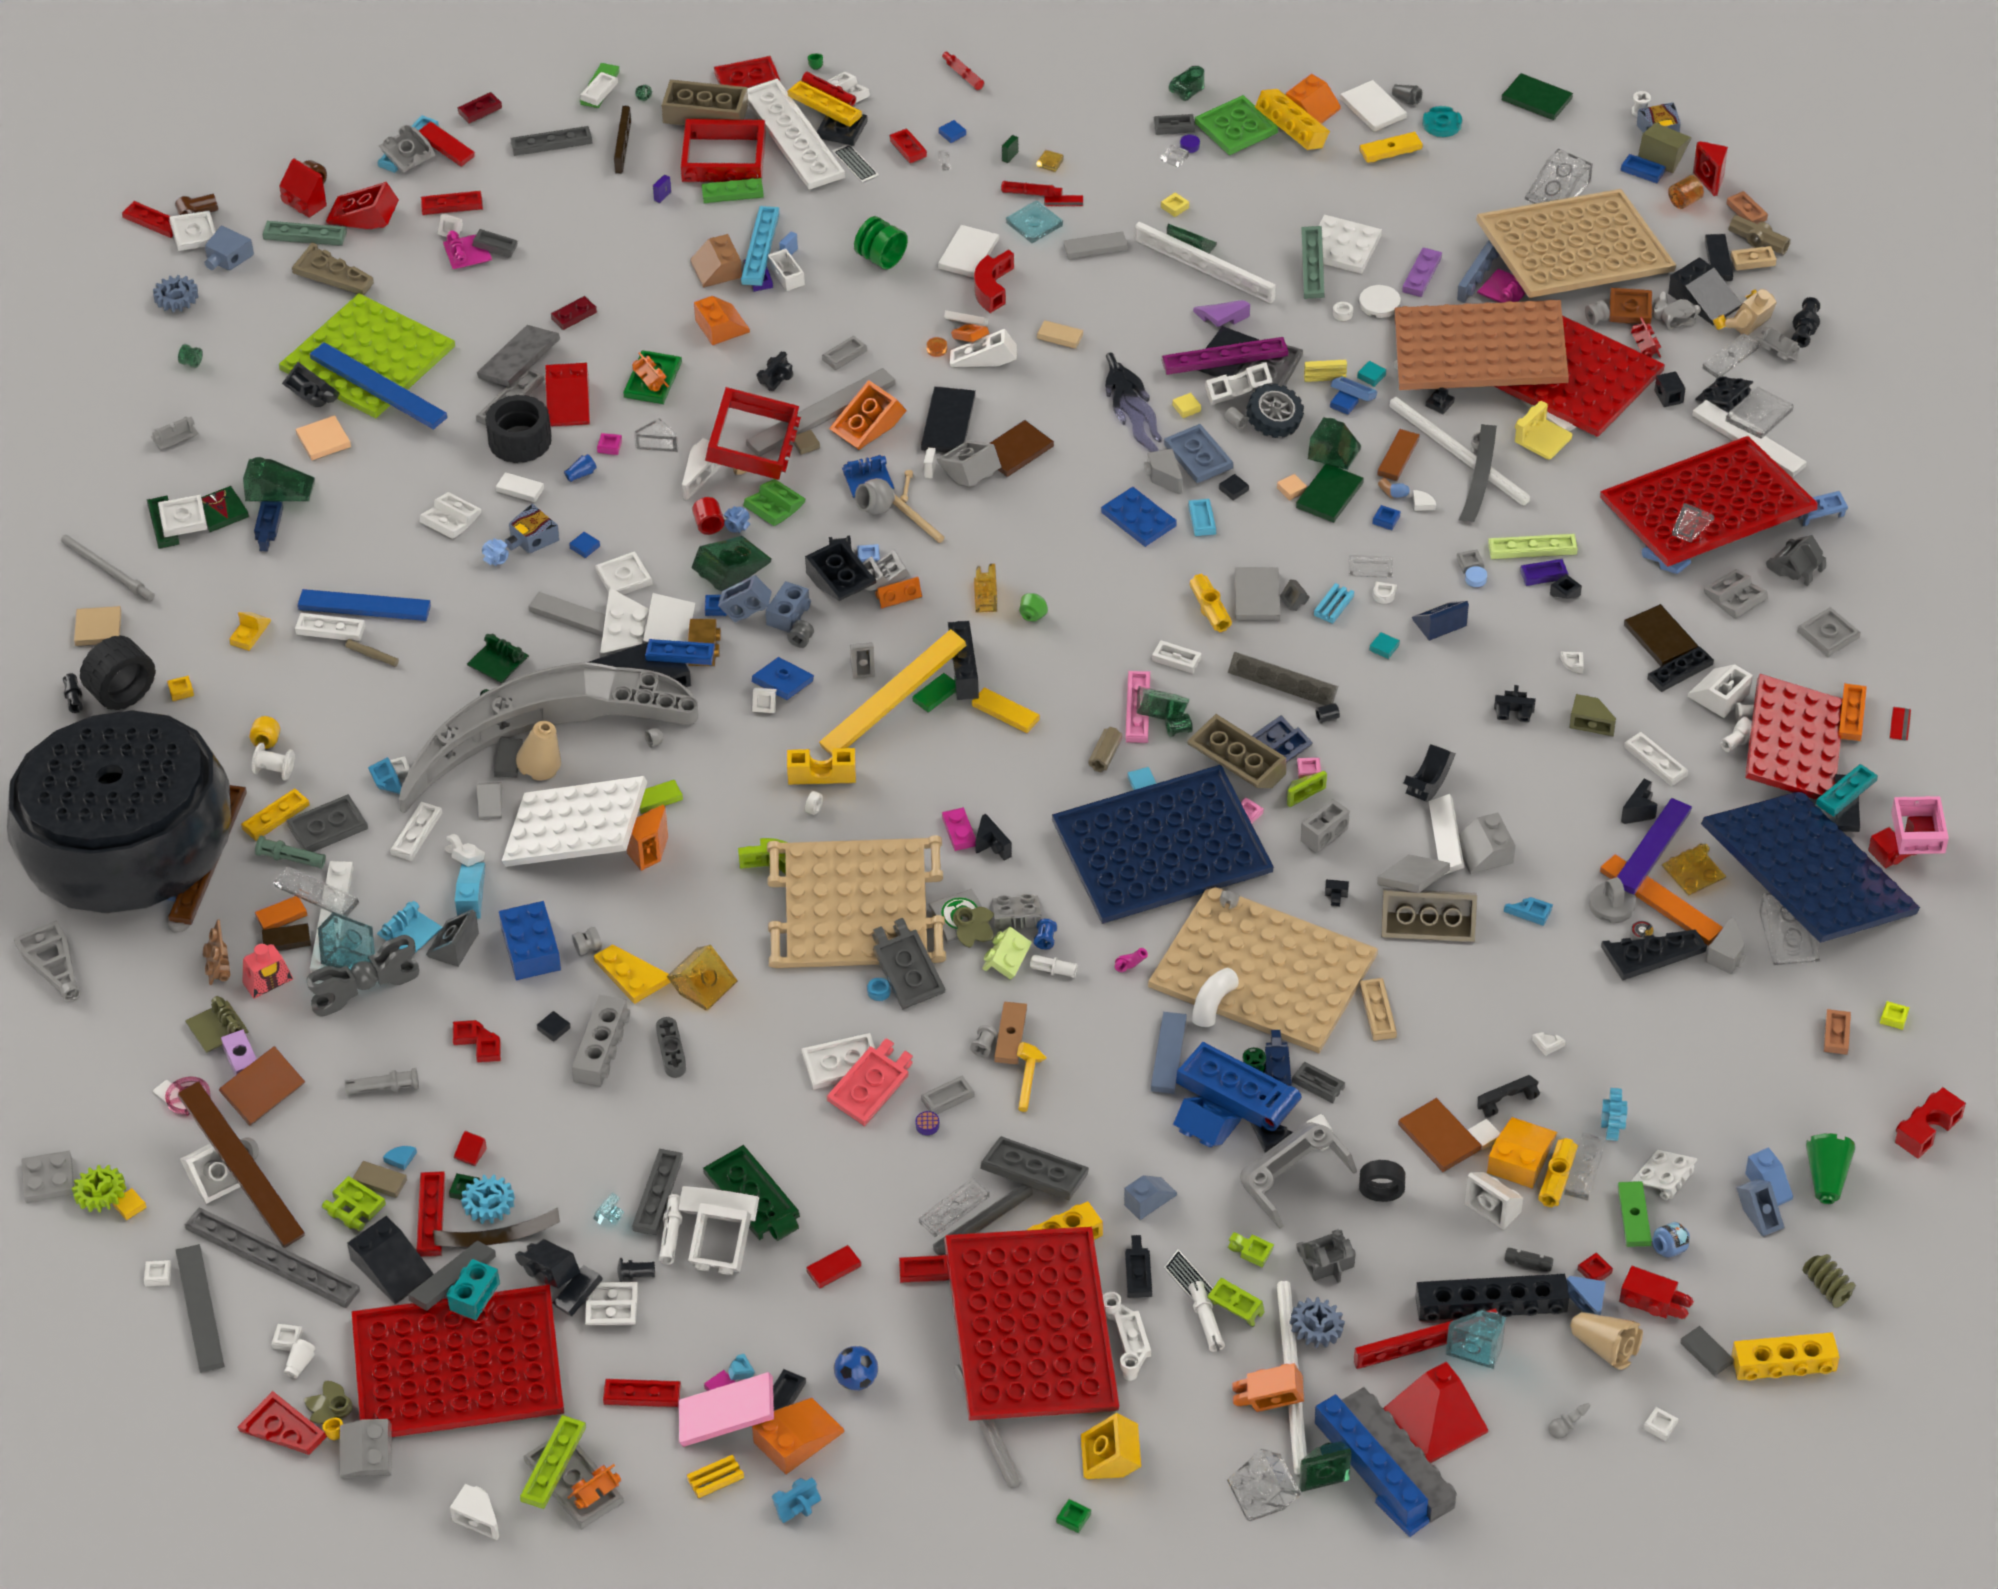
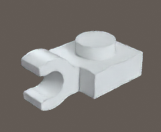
[445,834,485,867]

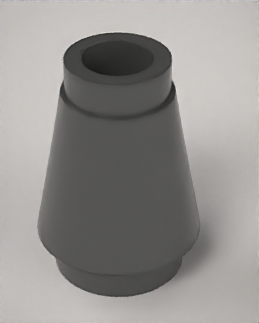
[1392,84,1423,105]

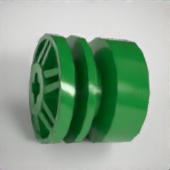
[854,216,908,270]

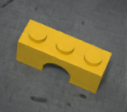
[787,748,856,785]

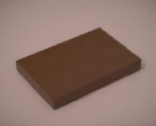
[989,420,1054,477]

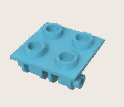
[377,901,443,953]

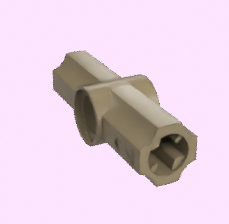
[1728,215,1791,255]

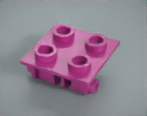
[443,230,492,269]
[1477,268,1526,303]

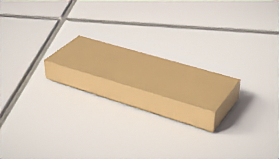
[1359,978,1397,1041]

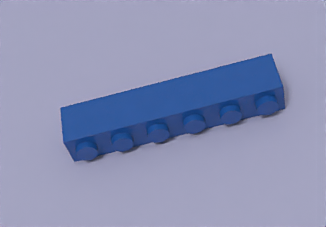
[1315,1394,1428,1527]

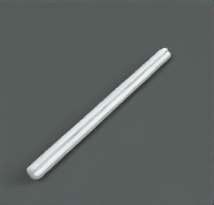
[1389,397,1530,506]
[1277,1281,1308,1475]

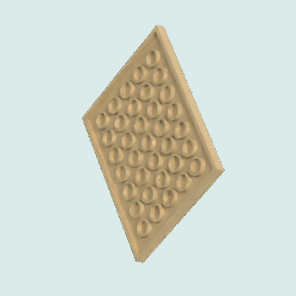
[1476,189,1676,298]
[1148,887,1378,1053]

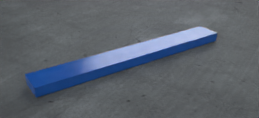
[310,342,448,430]

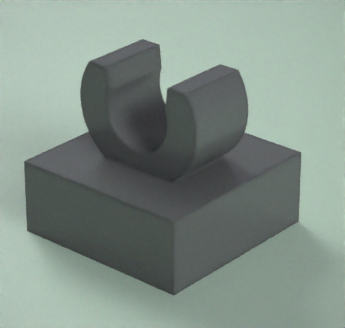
[1280,579,1310,611]

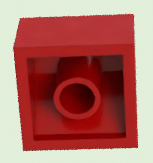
[279,158,327,218]

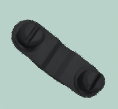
[1477,1075,1541,1118]

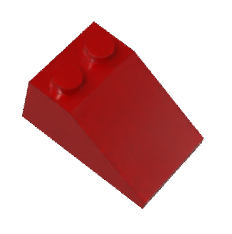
[326,181,399,230]
[545,362,590,427]

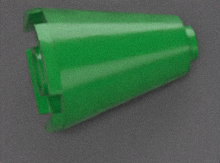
[1806,1133,1856,1204]

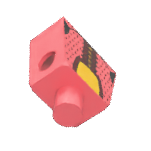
[242,944,293,999]

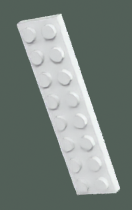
[747,79,845,190]

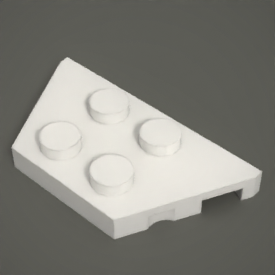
[600,589,649,658]

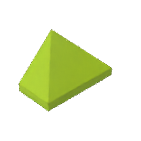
[1287,771,1327,807]

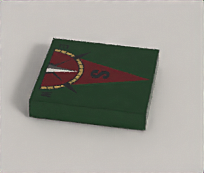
[201,486,249,532]

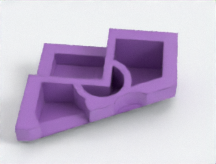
[1193,300,1250,327]

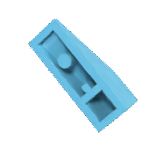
[455,862,485,919]

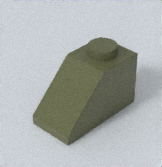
[1569,694,1616,737]

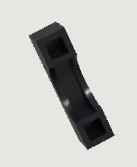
[948,621,979,700]

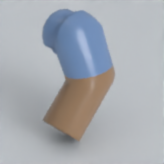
[1378,478,1410,498]

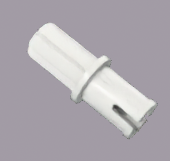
[1030,955,1078,978]

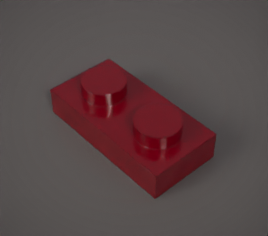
[457,92,502,124]
[551,296,597,330]

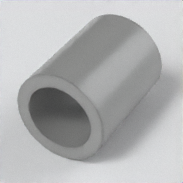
[1224,407,1248,429]

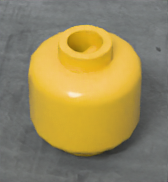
[249,716,281,749]

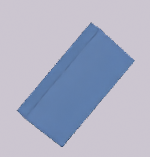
[1331,376,1378,402]

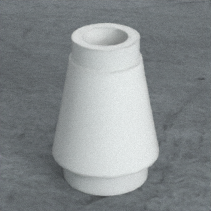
[284,1339,315,1379]

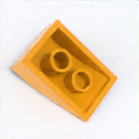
[1487,1117,1557,1189]

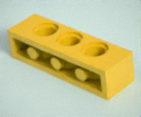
[1255,89,1330,150]
[1028,1201,1103,1240]
[1731,1332,1840,1381]

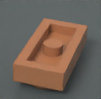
[1727,191,1768,224]
[1824,1009,1851,1055]

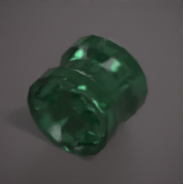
[178,344,203,368]

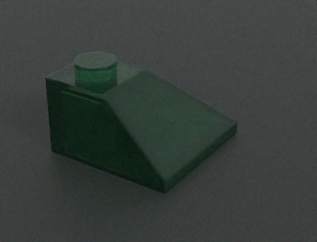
[1299,1441,1352,1492]

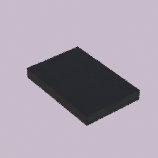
[1197,326,1259,377]

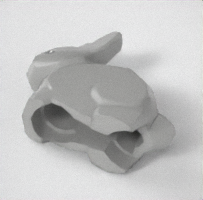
[1653,292,1701,330]

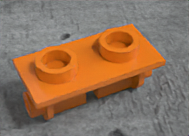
[632,352,669,391]
[875,577,922,609]
[568,1464,621,1509]

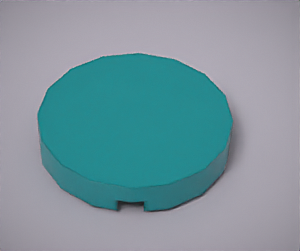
[1422,106,1462,137]

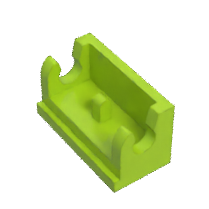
[1207,1277,1265,1327]

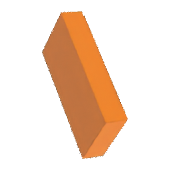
[951,323,990,342]
[255,895,308,930]

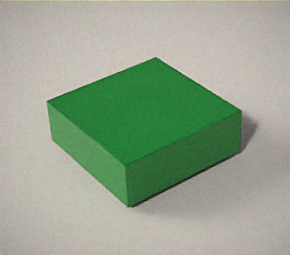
[1056,1499,1091,1533]

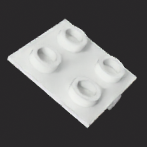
[1631,1150,1697,1200]

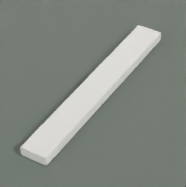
[1135,222,1276,304]

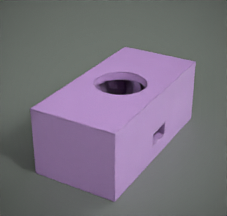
[221,1030,256,1076]

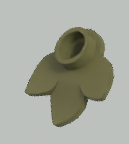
[953,907,994,948]
[304,1380,353,1424]

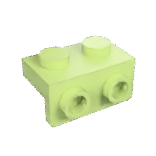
[982,927,1032,980]

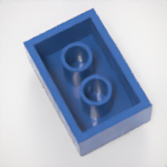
[498,901,561,981]

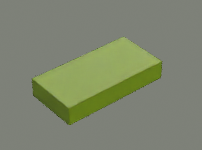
[639,779,683,814]

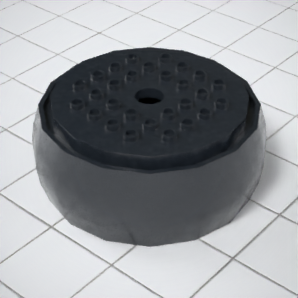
[7,710,231,914]

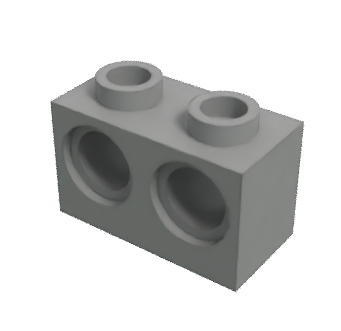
[1301,799,1350,853]

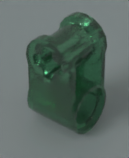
[1168,66,1205,101]

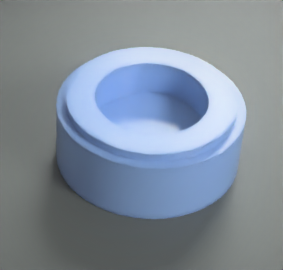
[1465,566,1487,587]

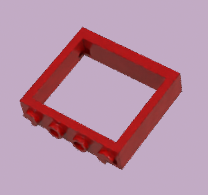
[681,119,766,182]
[705,387,801,480]

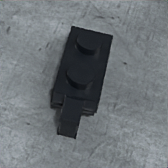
[1125,1235,1152,1298]

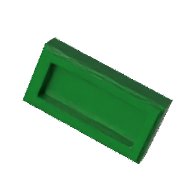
[912,673,956,713]

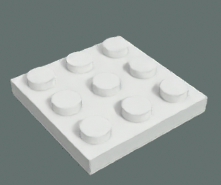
[1319,215,1382,274]

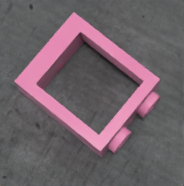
[1891,796,1949,854]

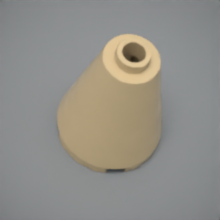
[516,721,561,780]
[1570,1312,1643,1370]

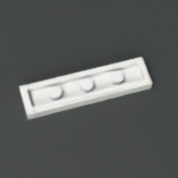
[1429,794,1464,875]

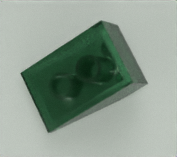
[243,457,315,502]
[691,536,772,591]

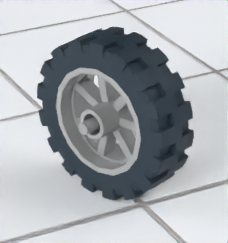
[1246,383,1304,438]

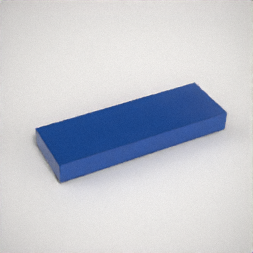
[645,639,715,665]

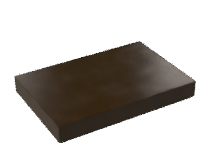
[1624,604,1699,666]

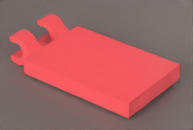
[827,1038,913,1126]

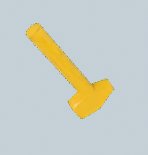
[1017,1042,1046,1112]

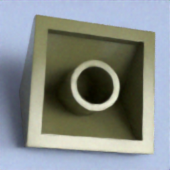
[1638,123,1692,174]

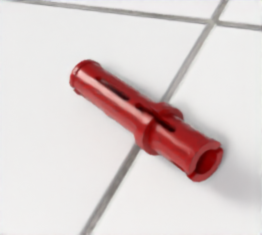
[801,71,857,107]

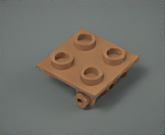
[203,919,231,985]

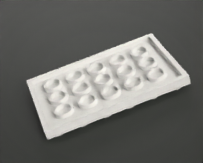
[502,776,647,867]

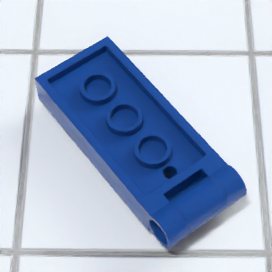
[1176,1041,1302,1131]

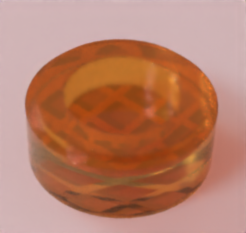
[926,337,947,357]

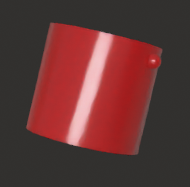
[692,497,725,535]

